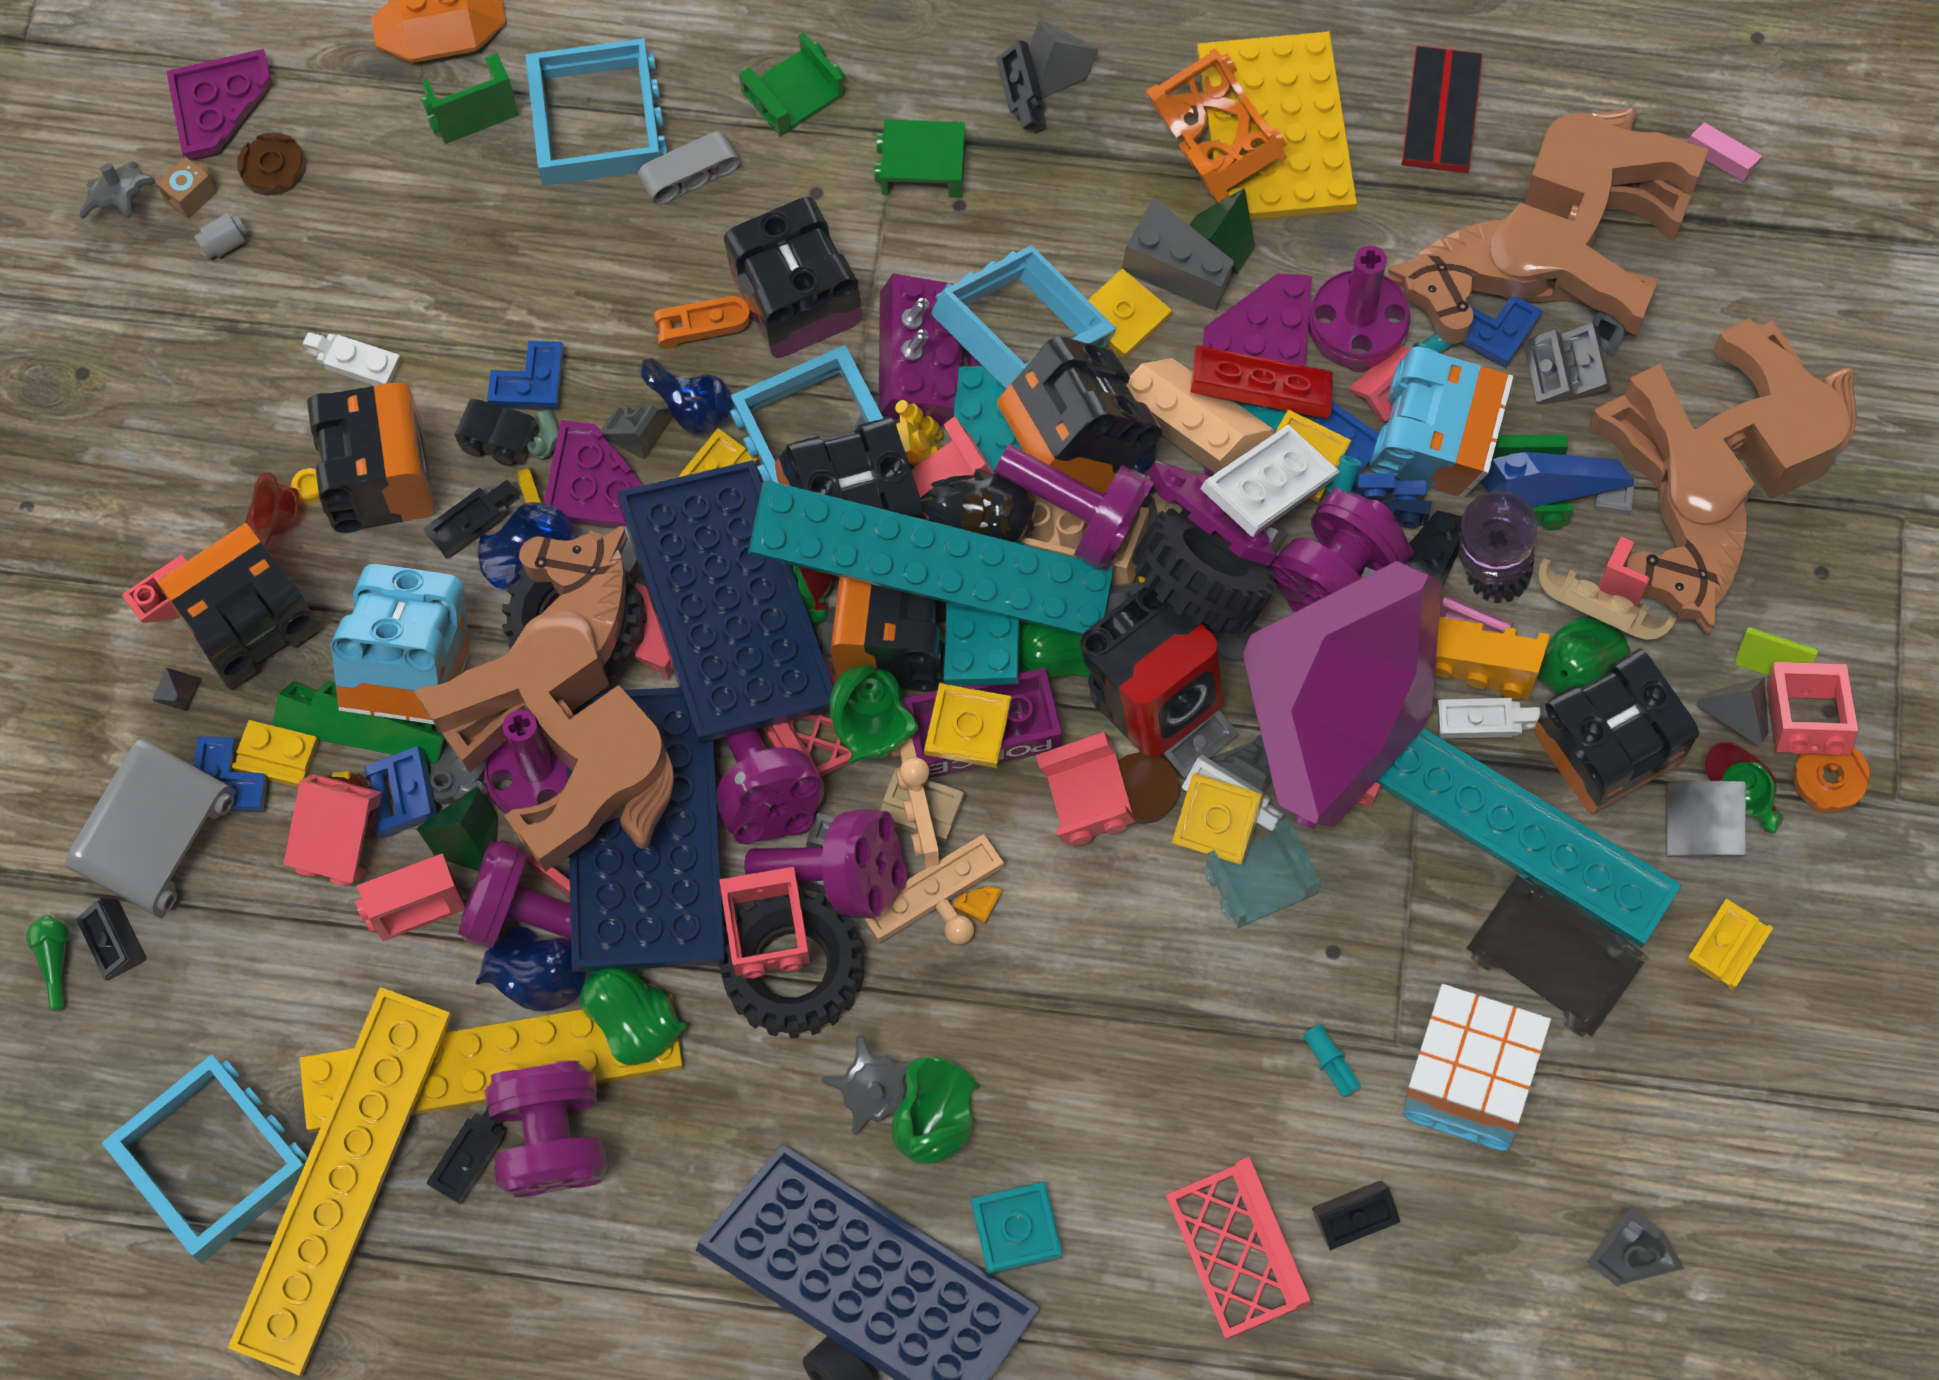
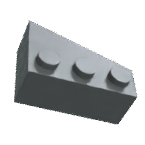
[1122,197,1234,310]

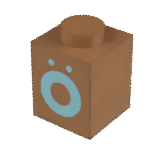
[156,157,217,219]

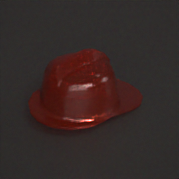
[245,472,299,547]

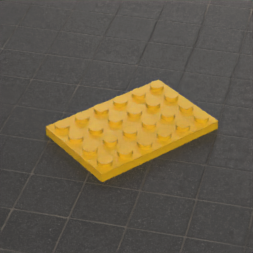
[1197,32,1357,220]

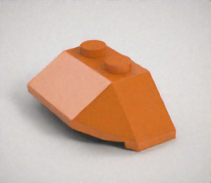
[371,0,507,63]

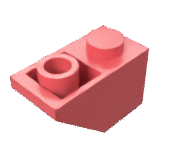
[122,554,186,623]

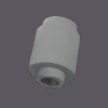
[194,212,248,259]

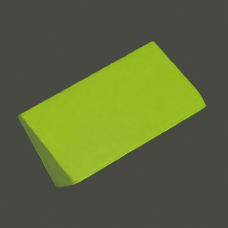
[1734,627,1818,676]

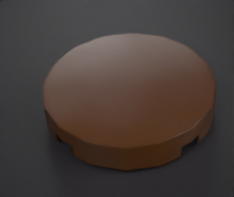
[237,132,306,196]
[1119,752,1179,825]

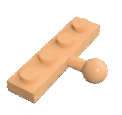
[892,738,939,868]
[862,834,1004,945]

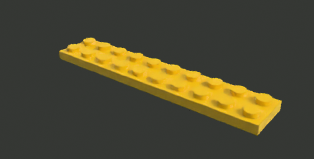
[228,987,452,1377]
[300,994,684,1134]

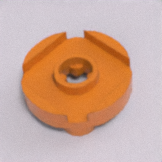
[1792,745,1870,814]

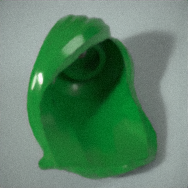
[1539,616,1631,694]
[1019,623,1101,678]
[830,664,918,764]
[580,968,687,1065]
[891,1057,979,1165]

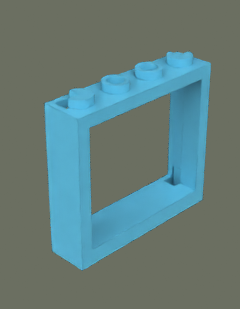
[525,38,667,186]
[931,245,1117,389]
[729,345,883,483]
[102,1054,308,1264]

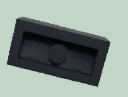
[76,898,146,981]
[1312,1181,1400,1250]

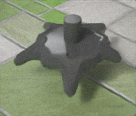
[80,161,155,219]
[822,1035,911,1135]

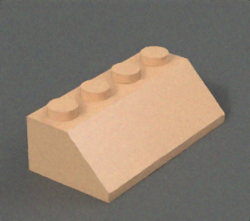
[1127,358,1274,474]
[1022,490,1150,586]

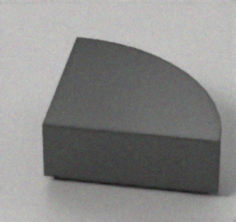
[822,607,835,655]

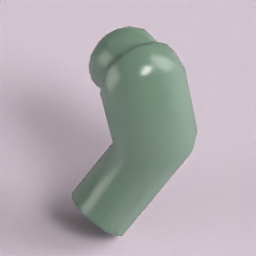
[528,410,559,459]

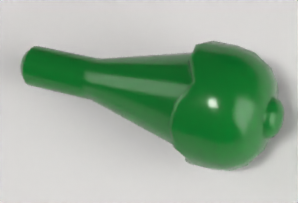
[26,915,70,1011]

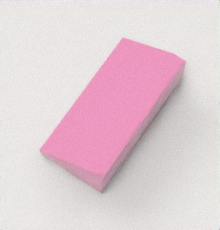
[1688,122,1762,182]
[1440,595,1514,633]

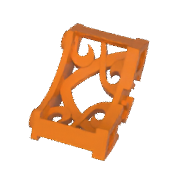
[1146,48,1287,203]

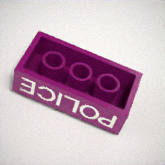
[903,668,1062,778]

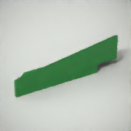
[272,680,444,763]

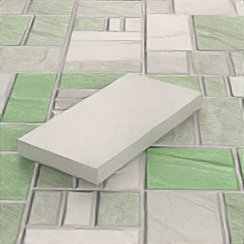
[1200,425,1340,537]

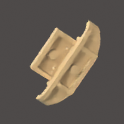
[1538,558,1676,640]

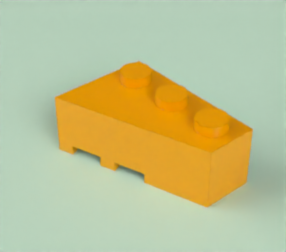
[1435,617,1550,700]

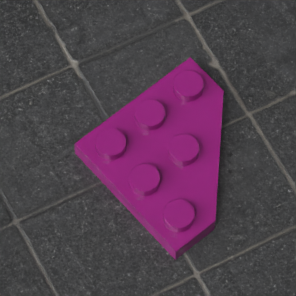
[166,49,272,160]
[1202,273,1312,366]
[541,420,644,528]
[1148,462,1276,566]

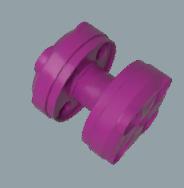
[1268,488,1414,612]
[484,1060,608,1198]

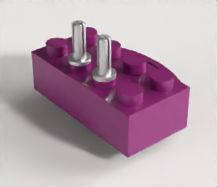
[878,273,978,426]

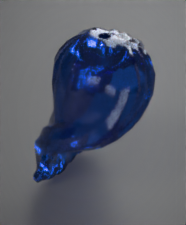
[640,358,734,435]
[477,502,574,590]
[475,926,587,1011]

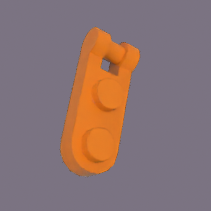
[653,296,751,349]

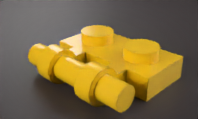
[895,400,943,467]

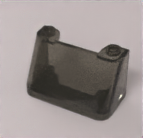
[1466,872,1650,1037]

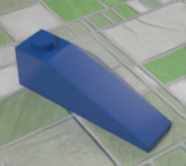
[1480,452,1634,514]

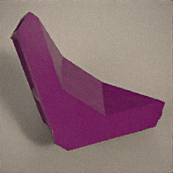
[1242,561,1443,829]

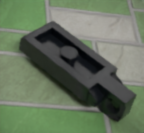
[996,40,1045,133]
[423,479,519,559]
[426,1110,506,1205]

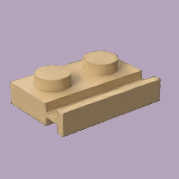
[880,769,964,844]

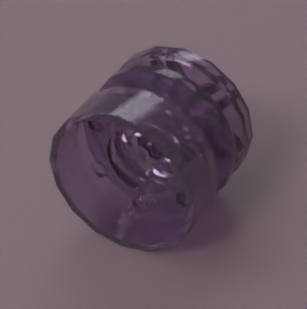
[1459,491,1538,584]

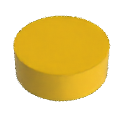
[291,468,320,504]

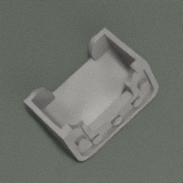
[66,739,236,918]

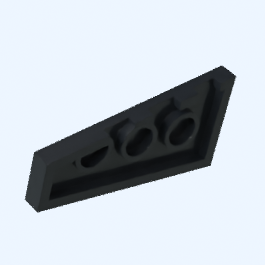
[1406,510,1472,586]

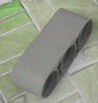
[638,131,740,205]

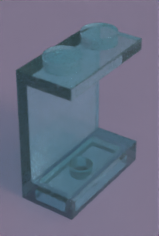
[1203,818,1321,929]

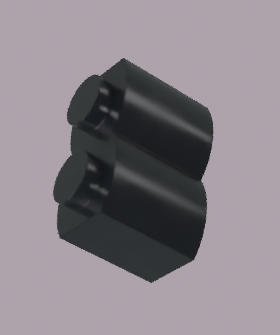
[454,399,538,466]

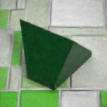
[1189,188,1255,275]
[416,786,497,871]

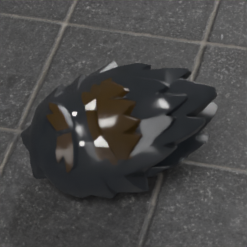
[920,468,1036,542]

